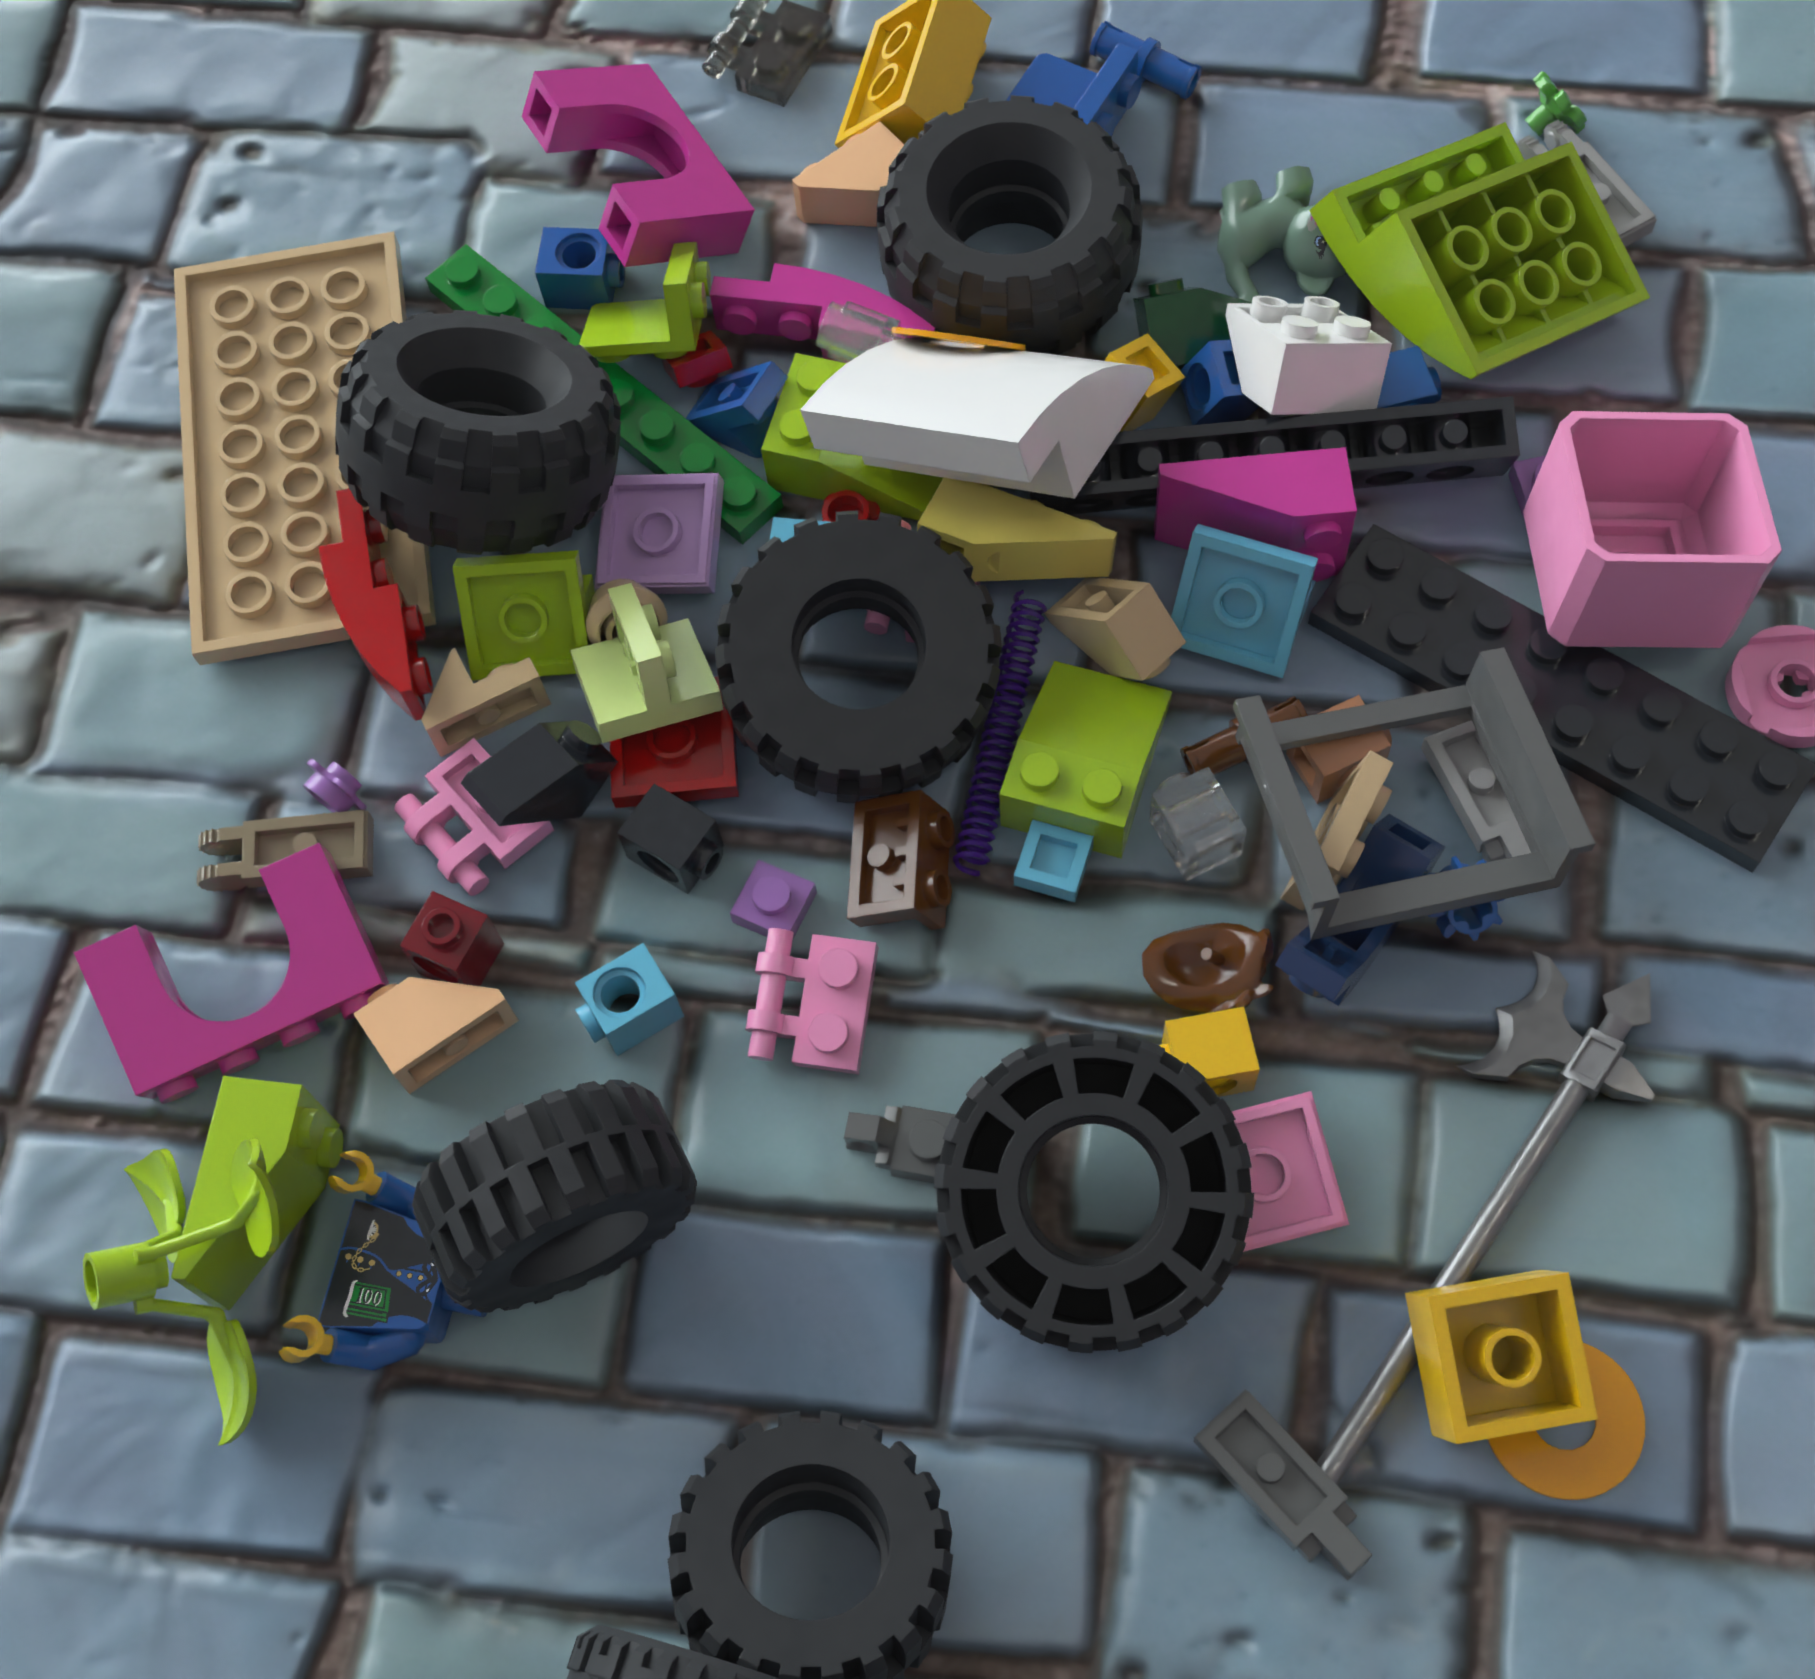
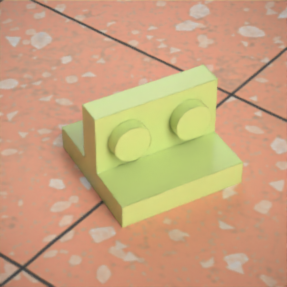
[571,583,723,743]

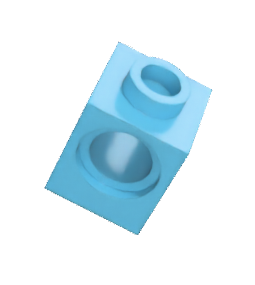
[575,943,684,1056]

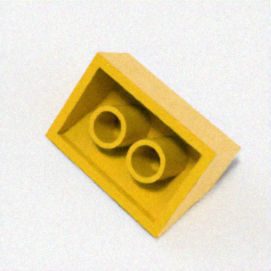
[834,0,992,148]

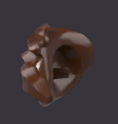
[1142,923,1274,1013]

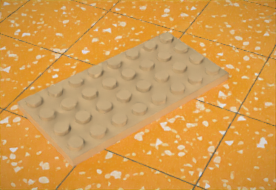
[174,231,436,665]

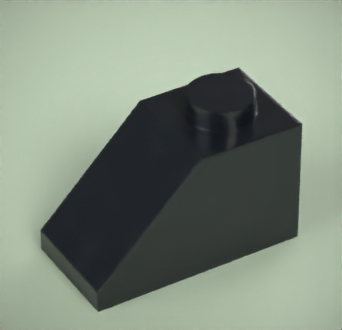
[461,720,618,826]

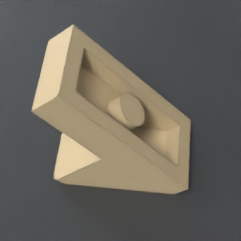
[421,648,551,757]

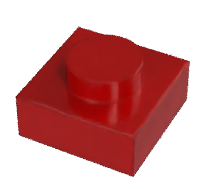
[661,330,733,388]

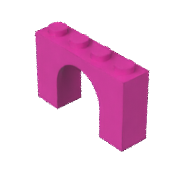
[521,64,755,267]
[73,843,389,1104]

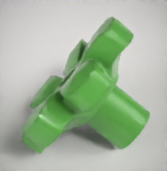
[1525,71,1587,136]

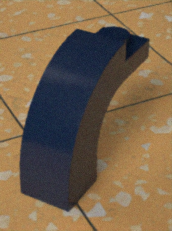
[1275,814,1445,1006]

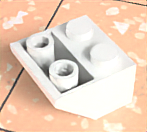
[1225,296,1392,415]

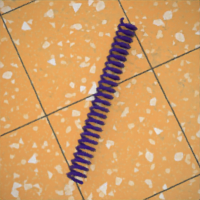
[953,590,1047,876]

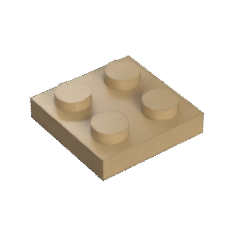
[1280,750,1393,911]

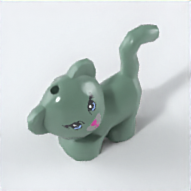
[1217,166,1347,302]

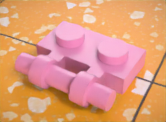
[394,738,554,896]
[745,928,879,1075]

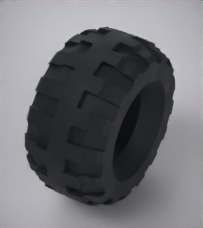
[877,95,1143,355]
[335,310,621,555]

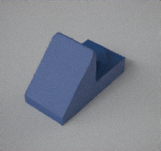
[686,361,788,458]

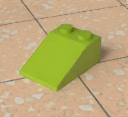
[761,353,944,520]
[999,661,1173,859]
[171,1076,343,1311]

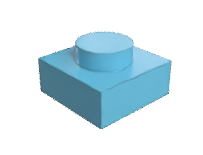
[1014,819,1094,902]

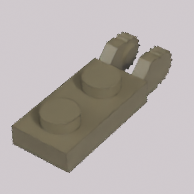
[196,810,374,892]

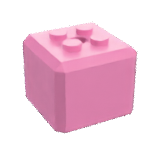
[1523,411,1782,648]

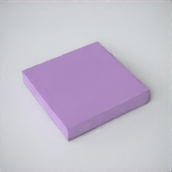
[594,473,724,594]

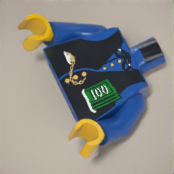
[279,1150,487,1371]

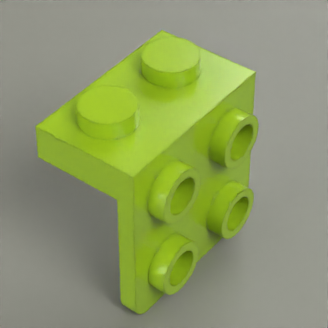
[579,242,712,363]

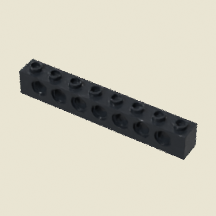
[1027,396,1520,515]

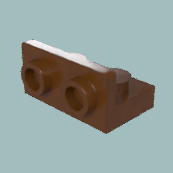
[847,789,955,930]

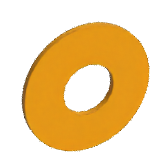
[891,327,1026,351]
[1487,1343,1646,1500]

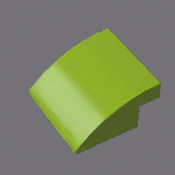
[1309,122,1650,379]

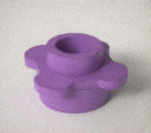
[303,759,367,813]

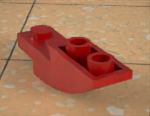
[318,488,433,721]

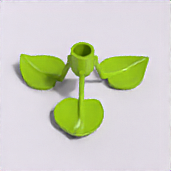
[83,1138,280,1446]

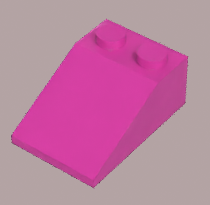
[1154,447,1357,582]

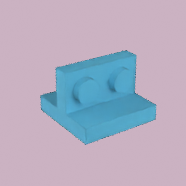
[1171,524,1318,678]

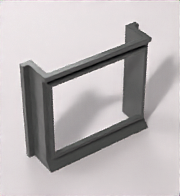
[1233,647,1596,940]

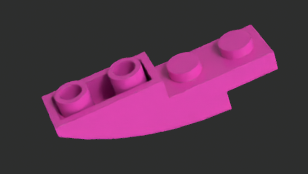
[709,263,935,363]

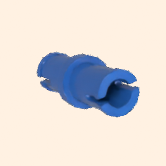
[1090,21,1202,100]

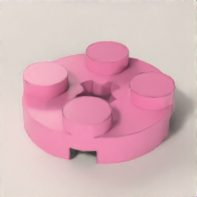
[1725,625,1815,748]

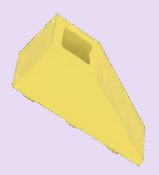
[917,477,1117,582]

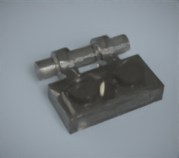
[702,0,833,107]

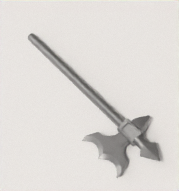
[1317,951,1655,1485]

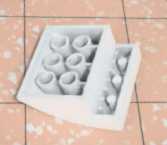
[800,337,1154,499]

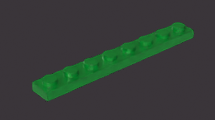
[425,244,784,545]

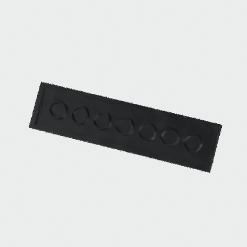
[1308,524,1815,873]

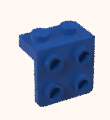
[1005,42,1142,137]

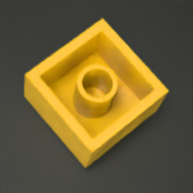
[1405,1270,1598,1444]

